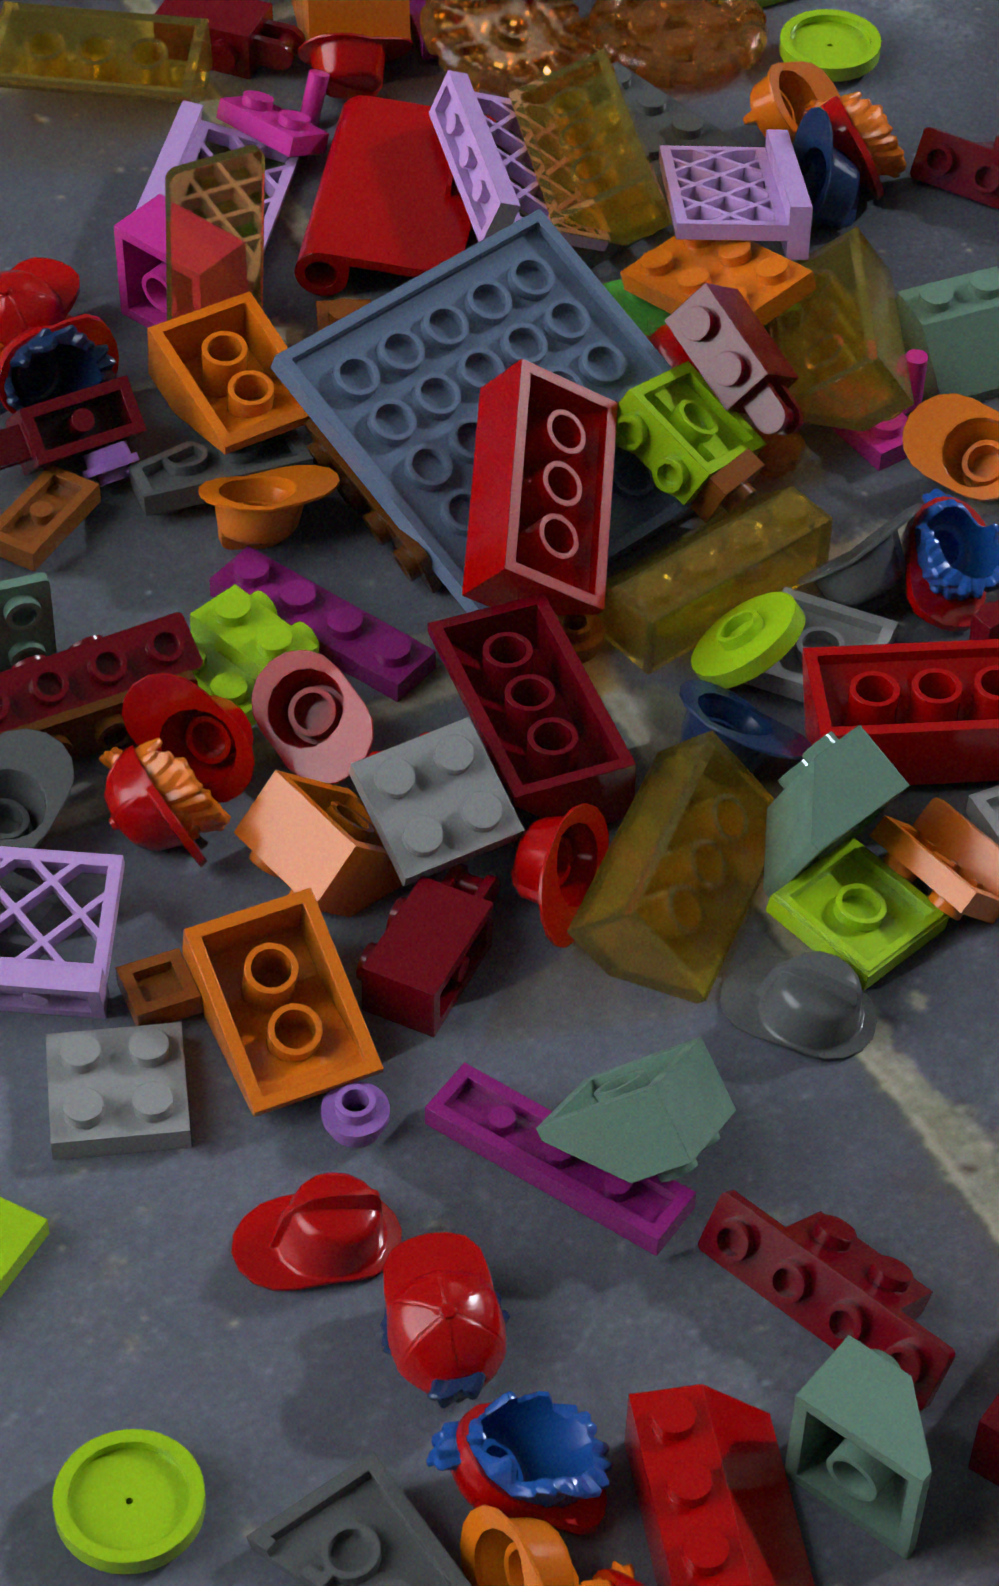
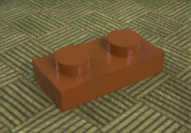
[0,464,101,572]

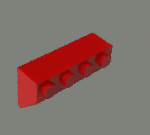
[462,359,618,615]
[802,639,999,785]
[624,1384,815,1586]

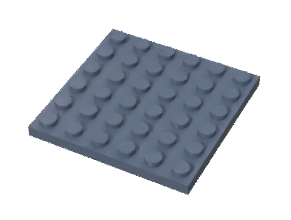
[270,209,694,613]

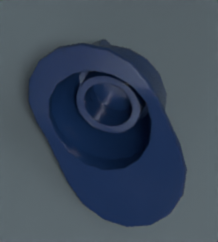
[793,107,860,228]
[679,680,812,780]

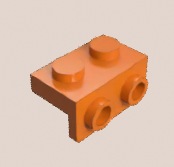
[870,797,999,924]

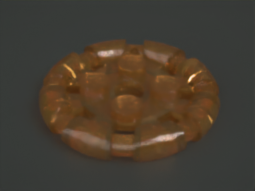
[420,0,599,104]
[587,0,769,89]

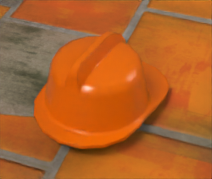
[742,61,840,144]
[902,393,999,502]
[198,465,340,550]
[460,1505,579,1586]

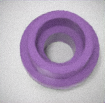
[82,440,140,487]
[321,1081,390,1148]

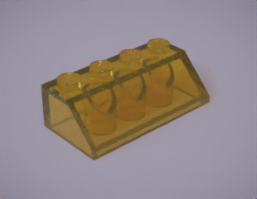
[0,1,213,104]
[508,48,673,246]
[767,226,914,431]
[597,486,833,675]
[567,730,775,1003]

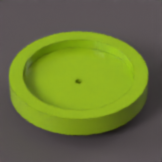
[779,9,882,82]
[691,592,805,689]
[52,1429,206,1574]

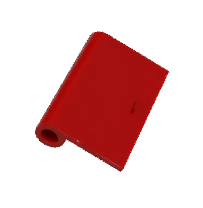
[294,96,497,296]

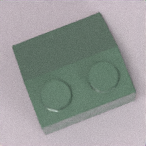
[890,266,999,401]
[763,725,910,898]
[536,1037,736,1183]
[784,1335,932,1560]

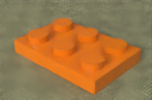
[620,235,817,326]

